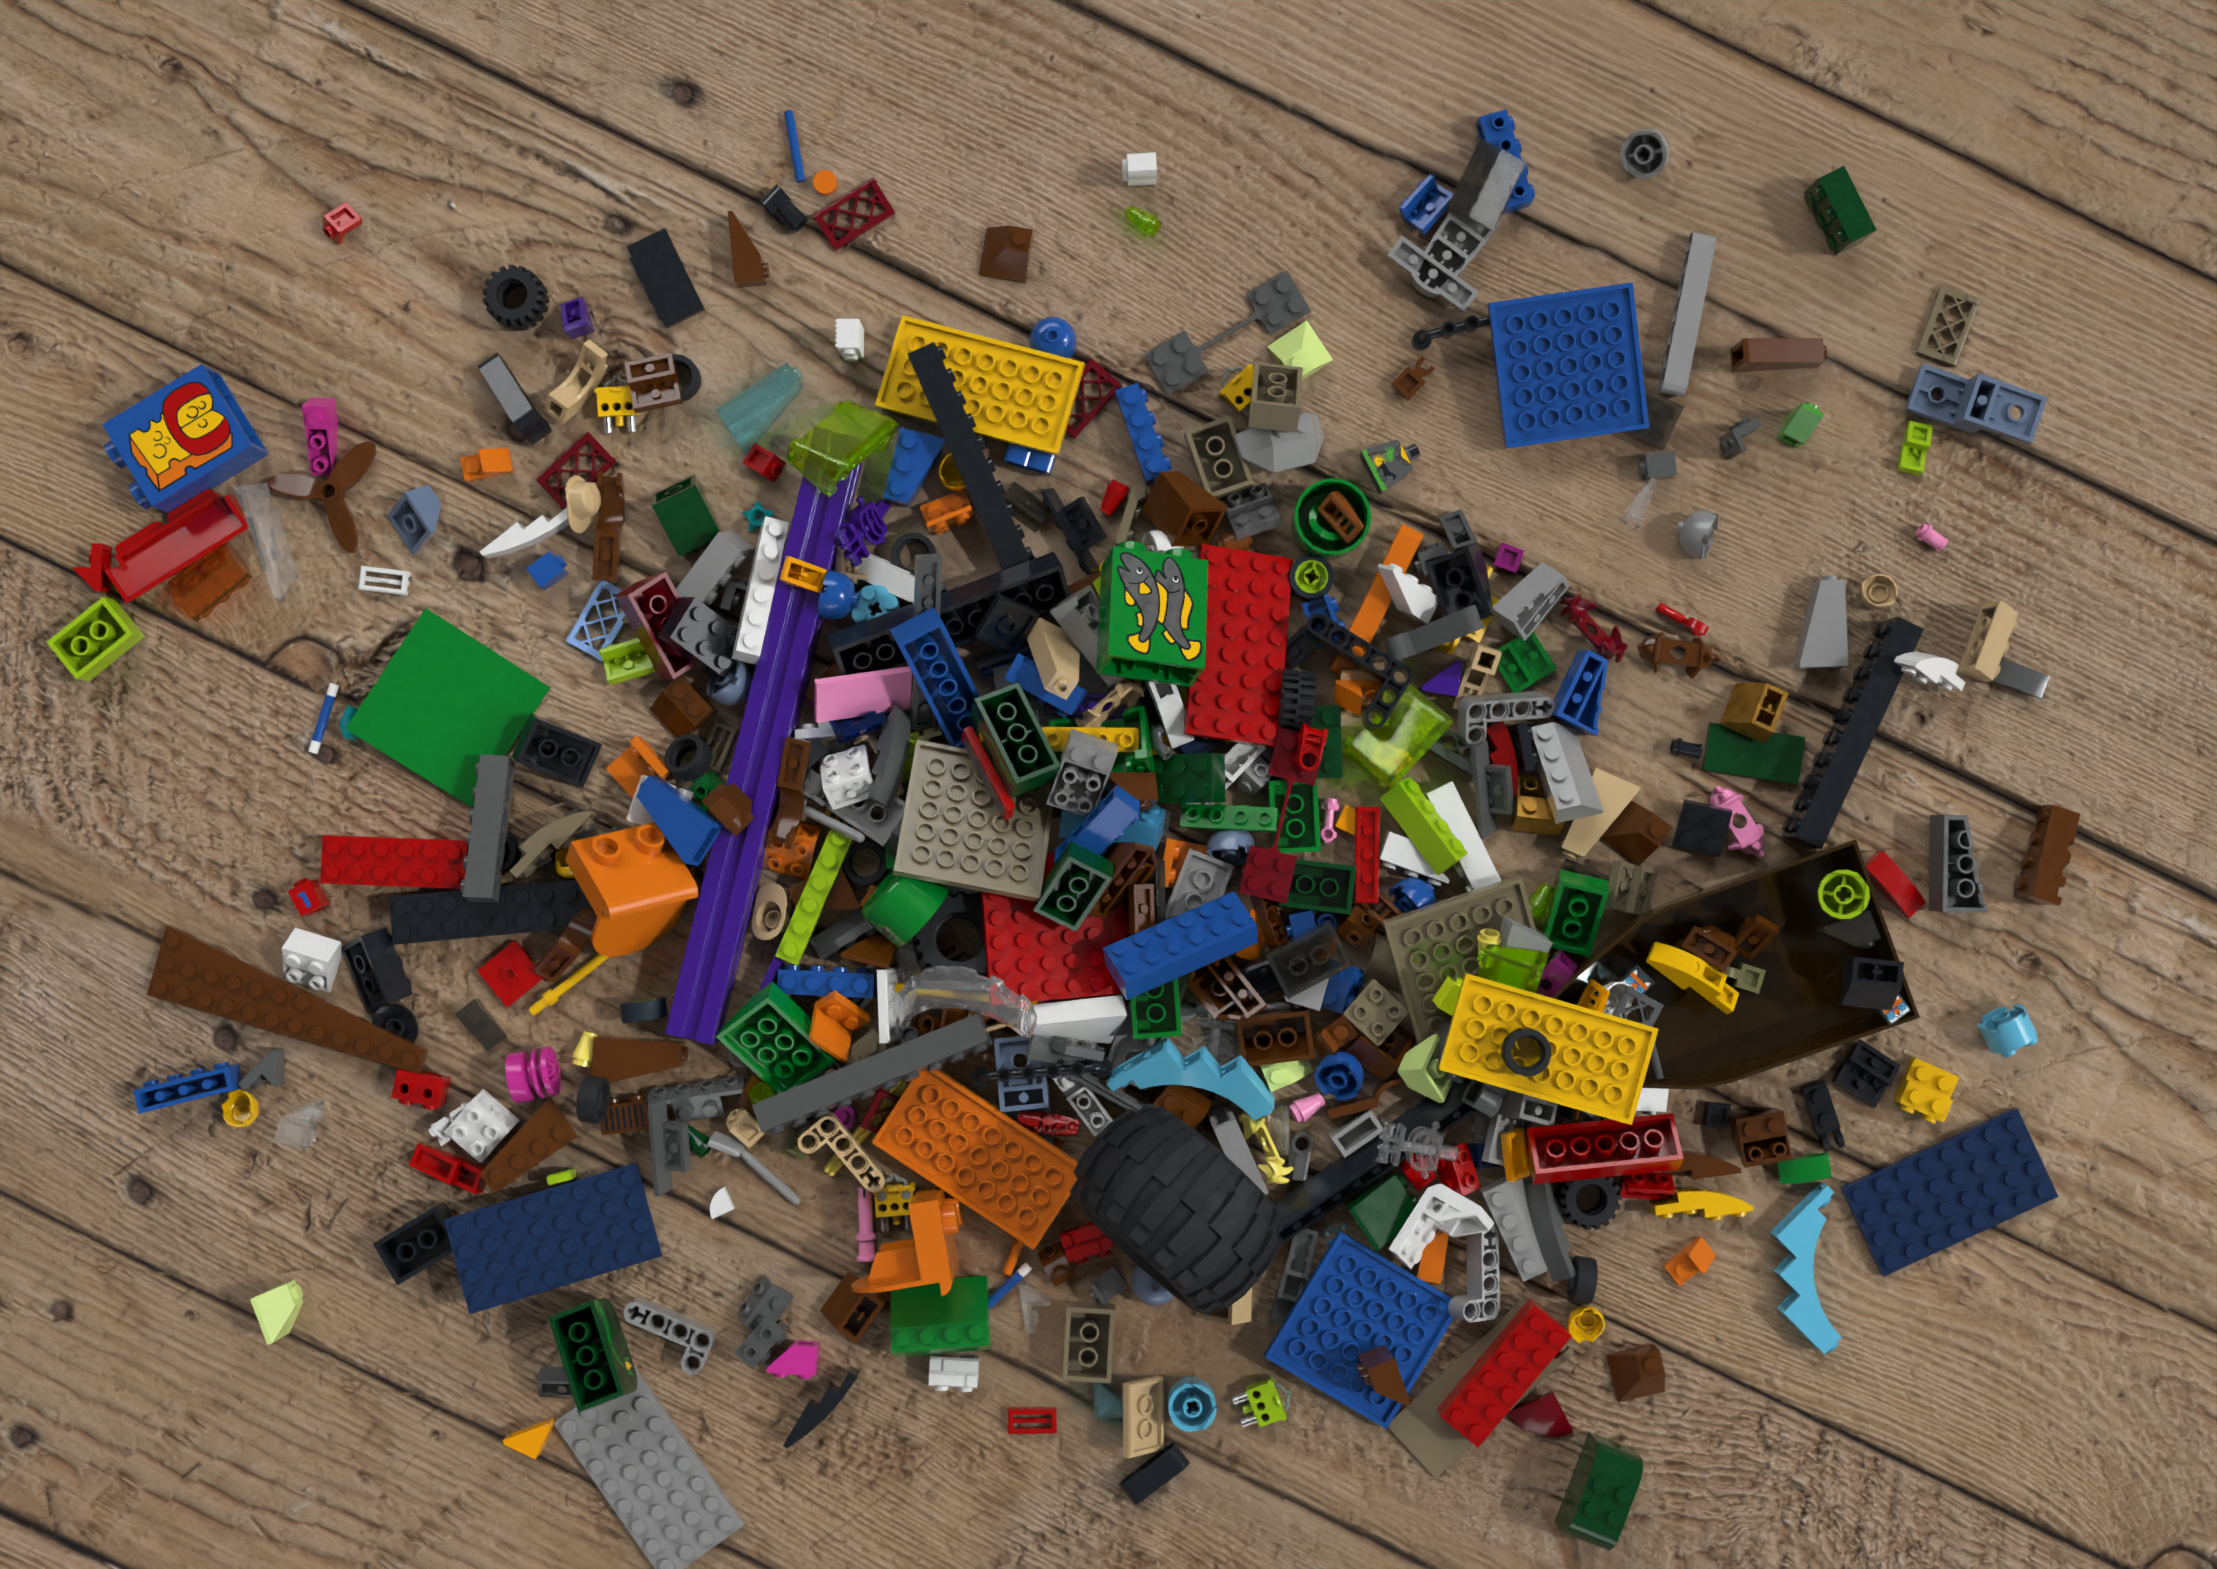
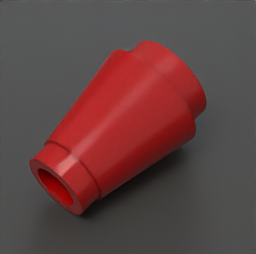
[1099,479,1129,516]

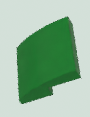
[1497,631,1557,693]

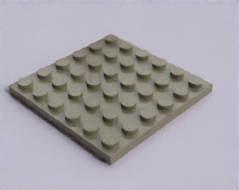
[893,739,1053,902]
[1382,875,1550,1045]

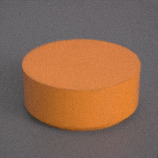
[813,170,838,196]

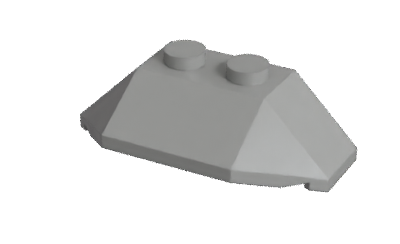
[1233,413,1324,474]

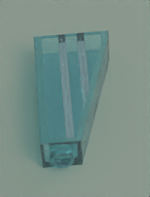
[716,362,804,454]

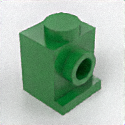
[689,770,724,811]

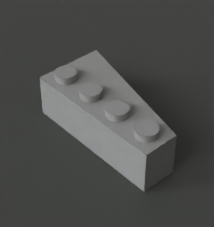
[676,530,755,606]
[1050,585,1125,687]

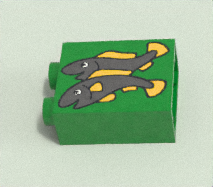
[1096,541,1208,687]

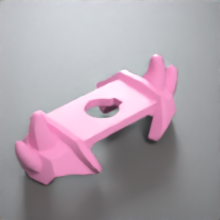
[1710,785,1764,858]

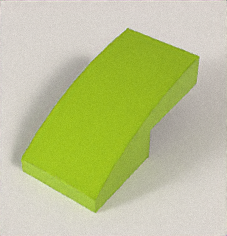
[1897,421,1933,476]

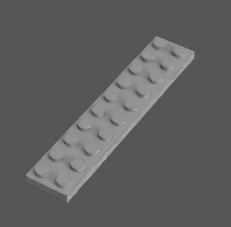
[1107,848,1234,1090]

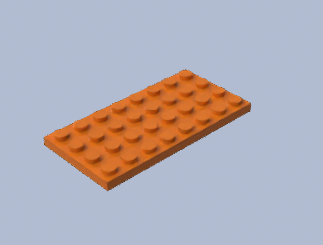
[871,1069,1079,1250]

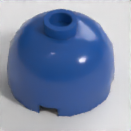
[1029,317,1076,359]
[818,570,859,619]
[1389,877,1436,913]
[1314,1051,1364,1100]

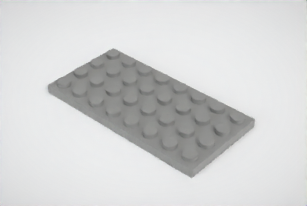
[553,1365,745,1569]

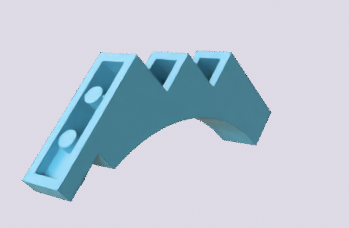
[1107,1037,1274,1121]
[1770,1182,1842,1355]

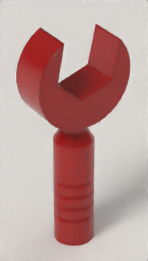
[1655,602,1709,637]

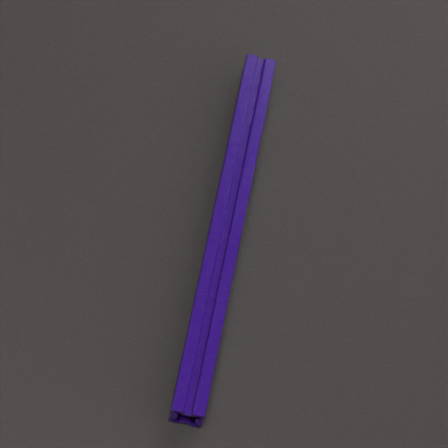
[665,429,866,1045]

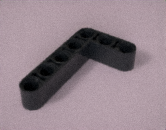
[1304,614,1412,731]

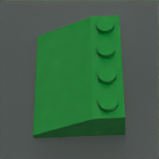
[715,982,836,1094]
[890,1275,992,1357]

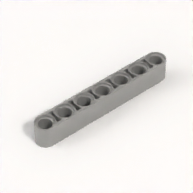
[1658,232,1716,397]

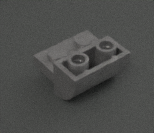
[1221,482,1283,540]

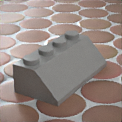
[1530,722,1603,824]
[1478,1176,1548,1282]

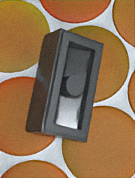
[537,1367,573,1398]

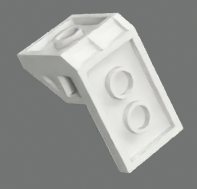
[1389,1184,1494,1269]

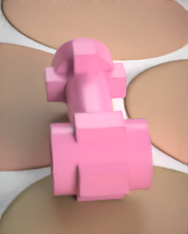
[1320,798,1339,844]

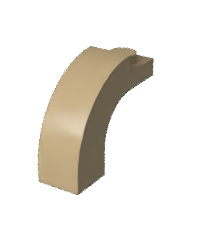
[543,340,608,424]
[1452,644,1502,714]

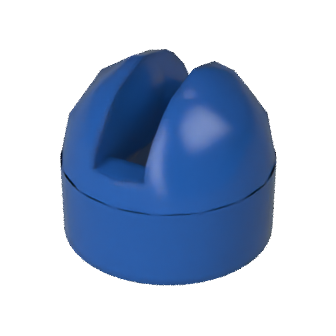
[1317,913,1338,933]

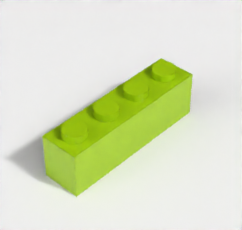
[1380,777,1468,876]

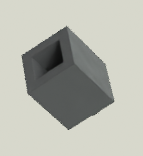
[1638,451,1677,482]

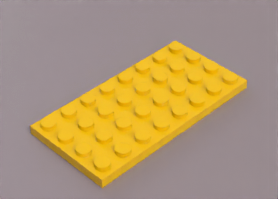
[875,315,1085,456]
[1438,973,1658,1125]

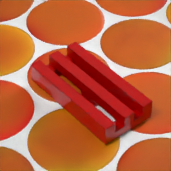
[1008,1407,1057,1434]

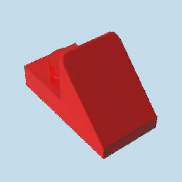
[73,543,111,594]

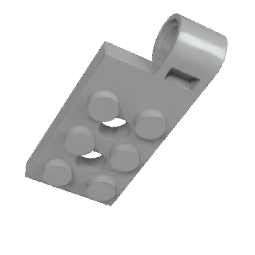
[803,768,905,847]

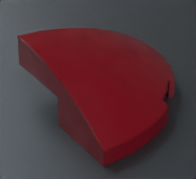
[1509,1390,1573,1438]

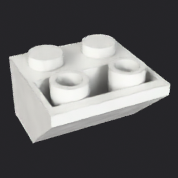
[282,928,342,993]

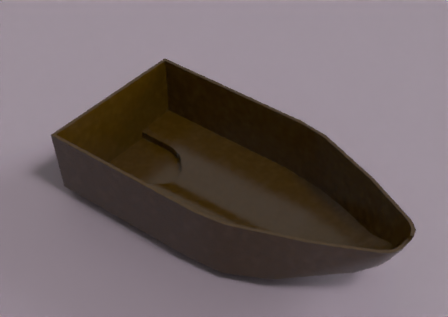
[1551,840,1920,1090]

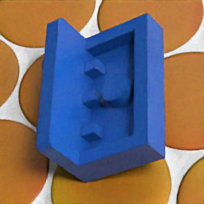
[1399,174,1456,235]
[1302,594,1345,649]
[1321,960,1364,1014]

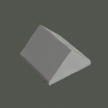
[1281,971,1329,1011]

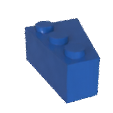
[883,428,948,507]
[1551,649,1608,736]
[1004,653,1088,718]

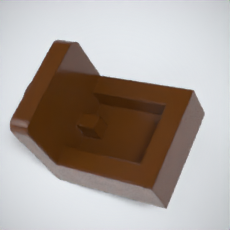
[1038,1242,1076,1287]

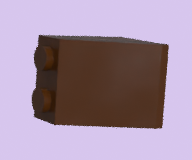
[1142,471,1228,547]

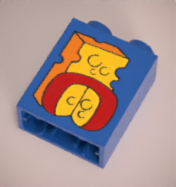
[102,364,269,513]

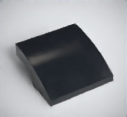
[1832,1039,1901,1108]

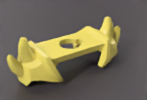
[1238,1111,1293,1184]

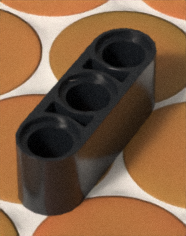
[1119,1442,1190,1505]

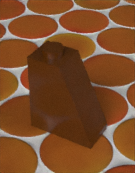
[786,864,861,910]

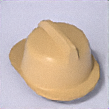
[565,475,601,533]
[752,883,790,941]

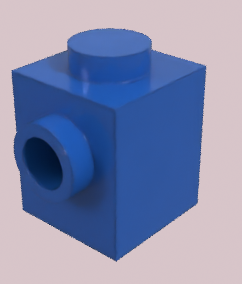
[526,551,569,590]
[1285,910,1318,947]

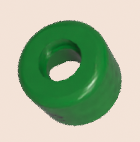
[1291,478,1371,560]
[862,871,948,948]

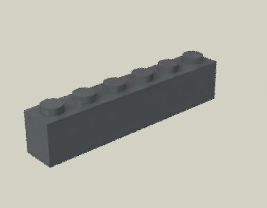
[460,755,516,903]

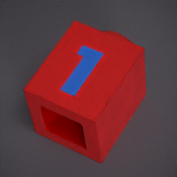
[287,878,330,917]

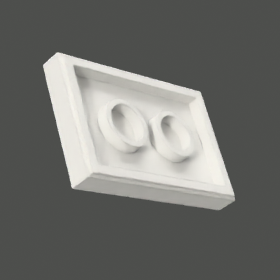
[877,967,900,1043]

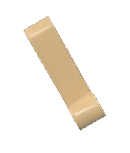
[797,1112,885,1193]

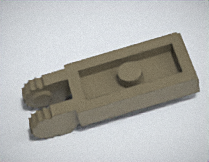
[1115,482,1147,546]

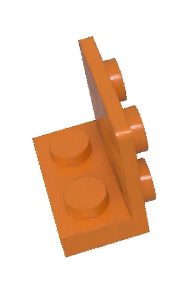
[920,489,975,535]
[606,735,672,799]
[763,815,823,880]
[1158,838,1207,888]
[809,990,870,1063]

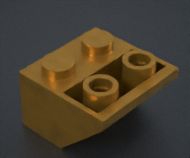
[1719,683,1789,744]
[1511,775,1565,836]

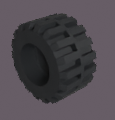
[482,265,549,331]
[1278,669,1316,731]
[1555,1177,1621,1230]

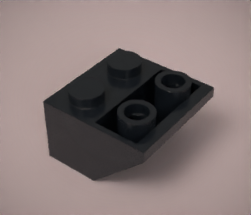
[1840,956,1904,1010]

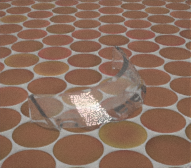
[898,966,1037,1038]

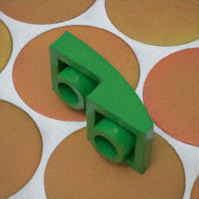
[1777,1153,1832,1185]

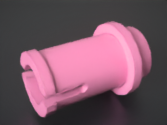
[1915,523,1948,552]

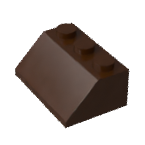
[1236,1007,1315,1066]

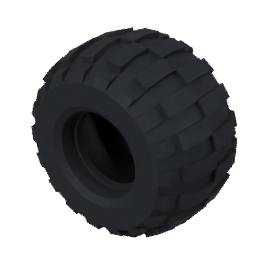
[1070,1104,1284,1315]

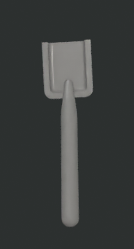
[777,794,865,843]
[707,1131,801,1205]

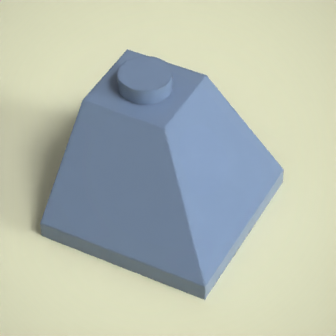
[387,484,441,556]

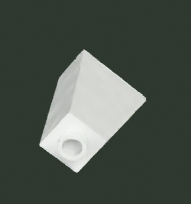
[1024,995,1127,1043]

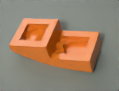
[1416,1231,1449,1285]

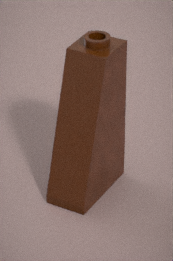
[1730,338,1827,373]
[591,1035,688,1083]

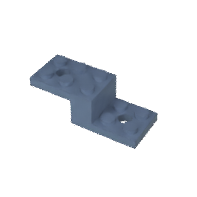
[1904,364,2048,445]
[994,1036,1054,1145]

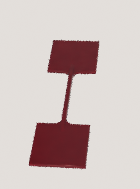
[1239,727,1324,904]

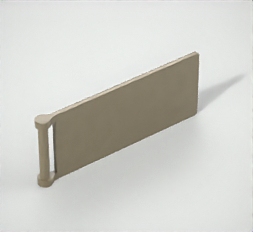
[1388,1297,1574,1478]

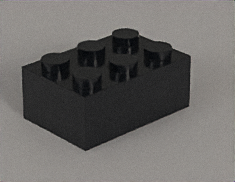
[657,597,738,678]
[373,1202,453,1285]

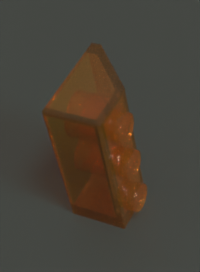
[168,542,252,623]

